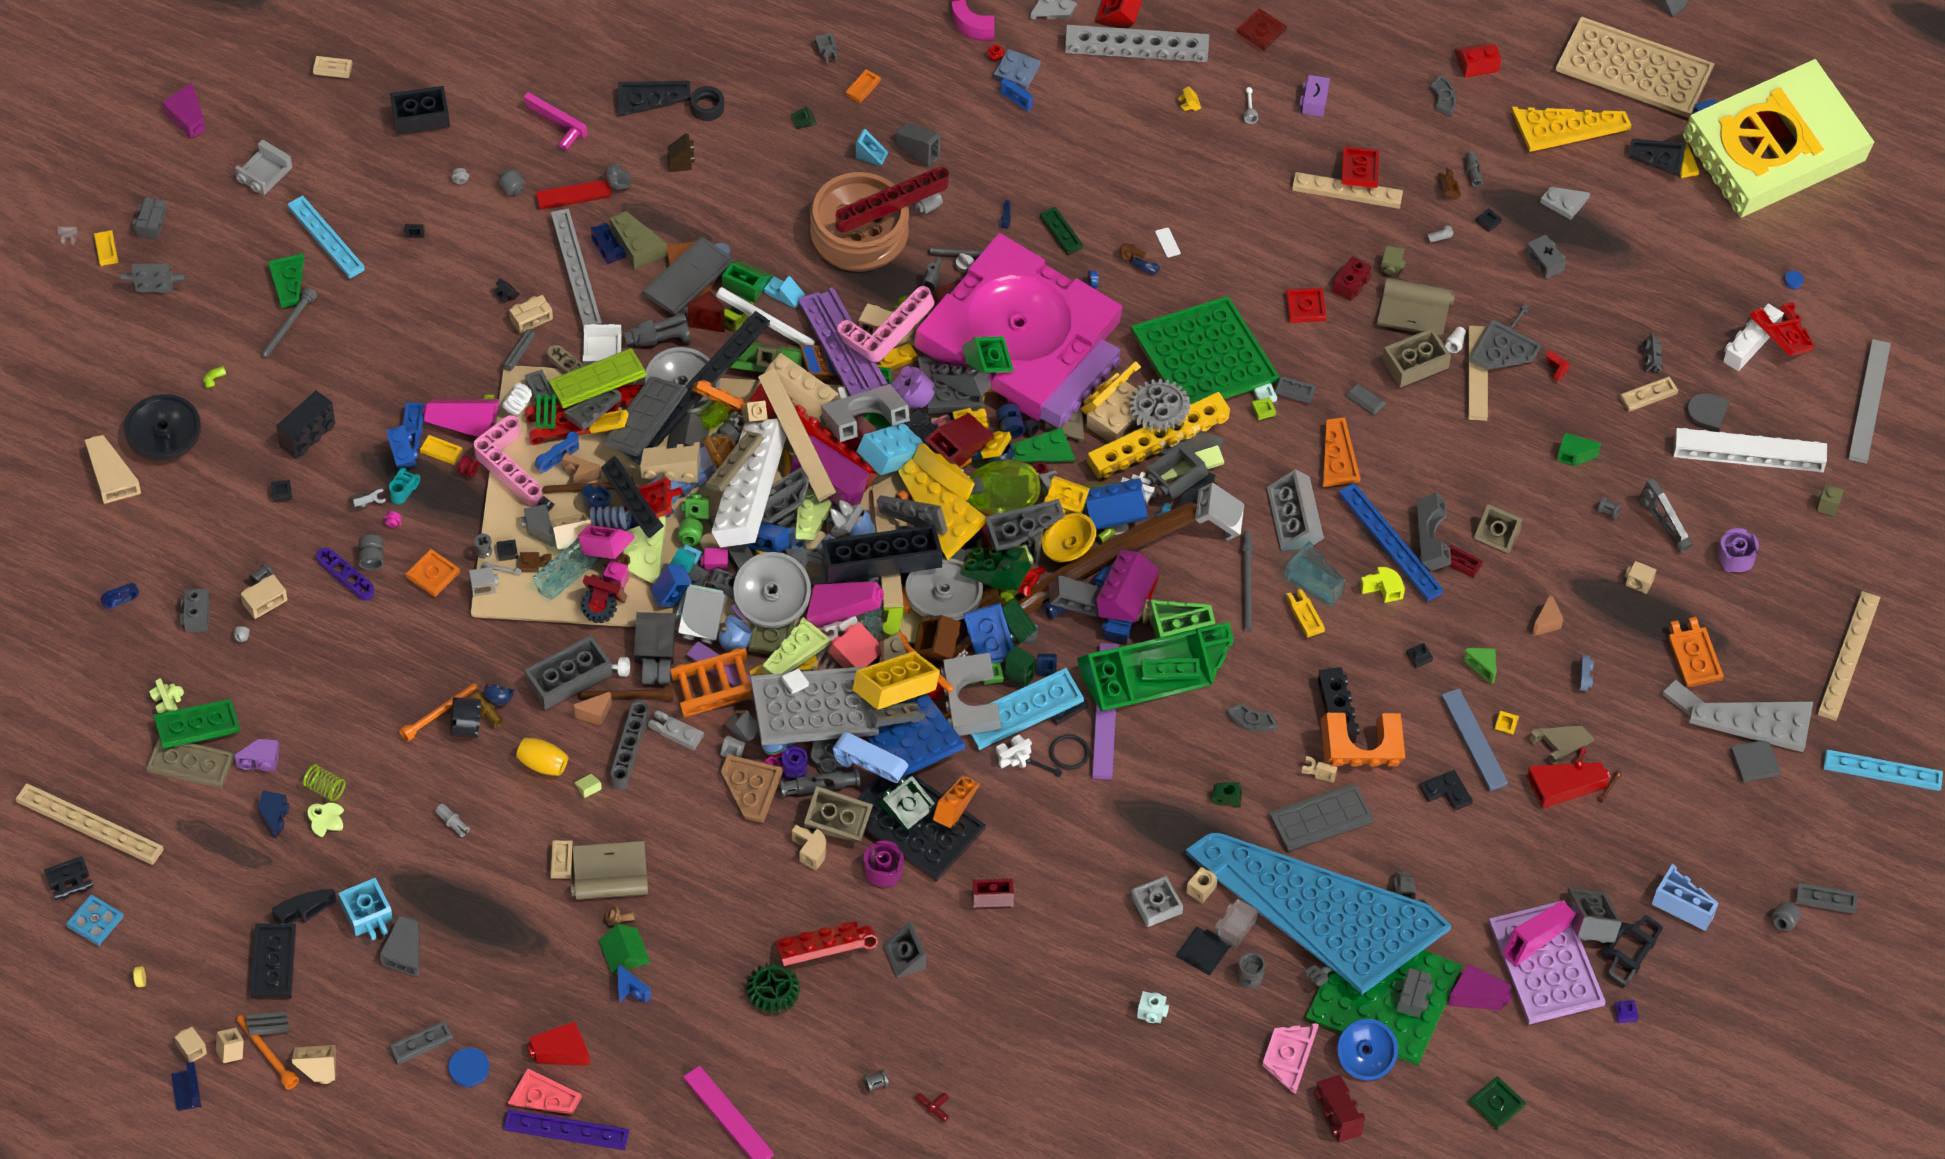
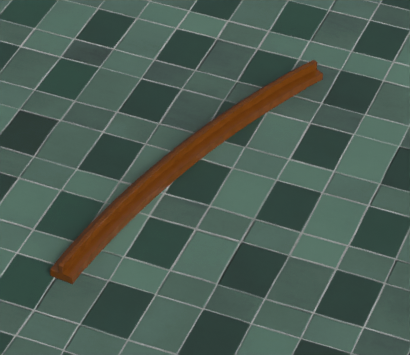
[935,502,1197,675]

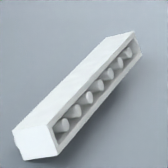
[1673,428,1827,472]

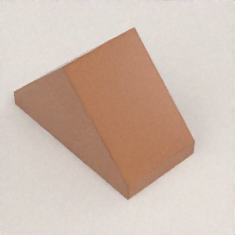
[1533,596,1563,636]
[573,692,612,727]

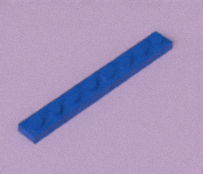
[1339,483,1444,602]

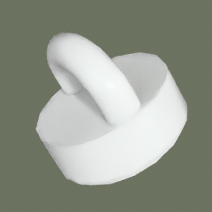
[956,253,974,273]
[612,657,630,677]

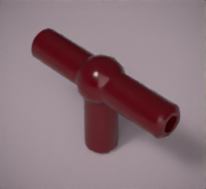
[915,1093,949,1122]

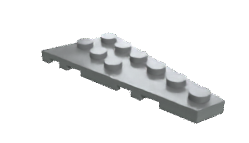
[1689,702,1813,752]

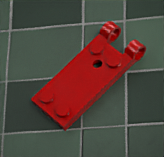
[524,402,619,445]

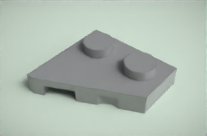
[1030,0,1077,20]
[1540,187,1590,220]

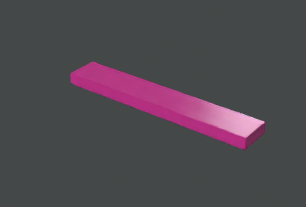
[683,1066,774,1159]

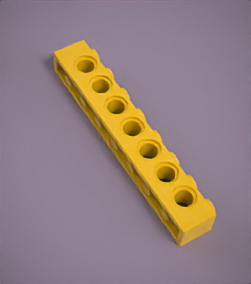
[1087,392,1230,480]

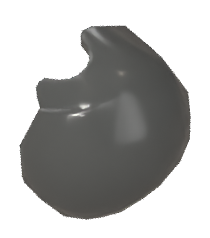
[605,163,631,191]

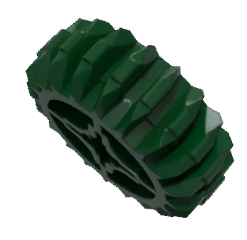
[746,962,800,1015]

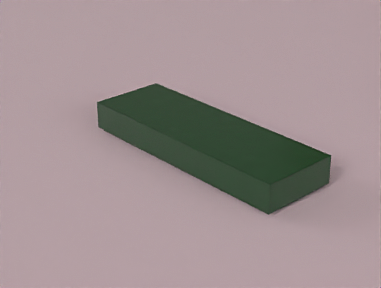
[1040,207,1083,256]

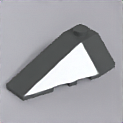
[984,499,1064,552]

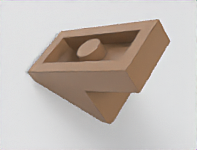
[562,453,601,484]

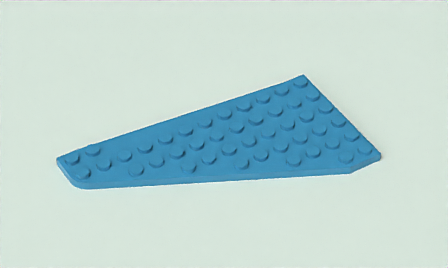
[1186,833,1451,995]

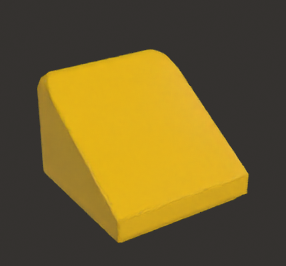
[1494,711,1519,735]

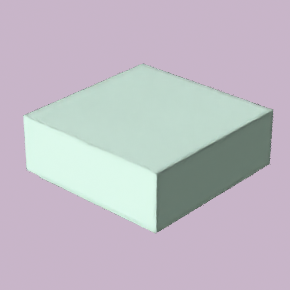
[1253,383,1277,402]

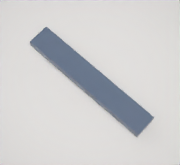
[1441,688,1508,791]

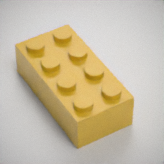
[852,651,940,710]

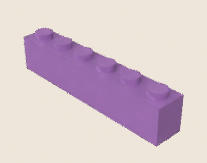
[1040,339,1121,428]

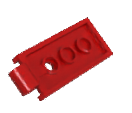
[775,921,878,966]

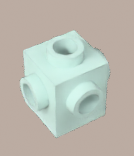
[1137,991,1169,1024]

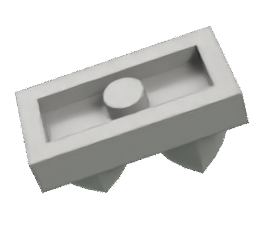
[830,500,863,537]

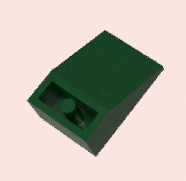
[960,547,1031,590]

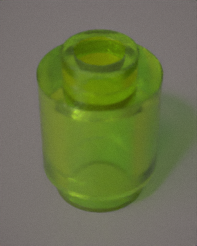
[701,402,729,429]

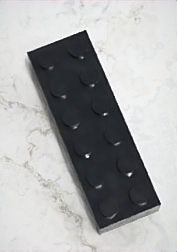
[821,524,942,584]

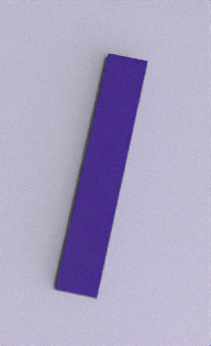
[504,1109,629,1150]

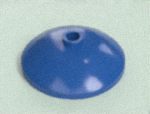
[1337,1019,1398,1080]

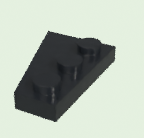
[1629,139,1686,177]

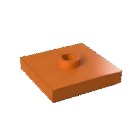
[406,549,460,597]

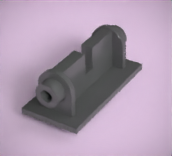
[1642,333,1663,373]

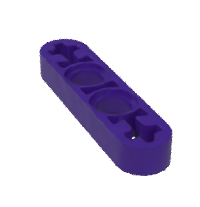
[317,548,374,601]

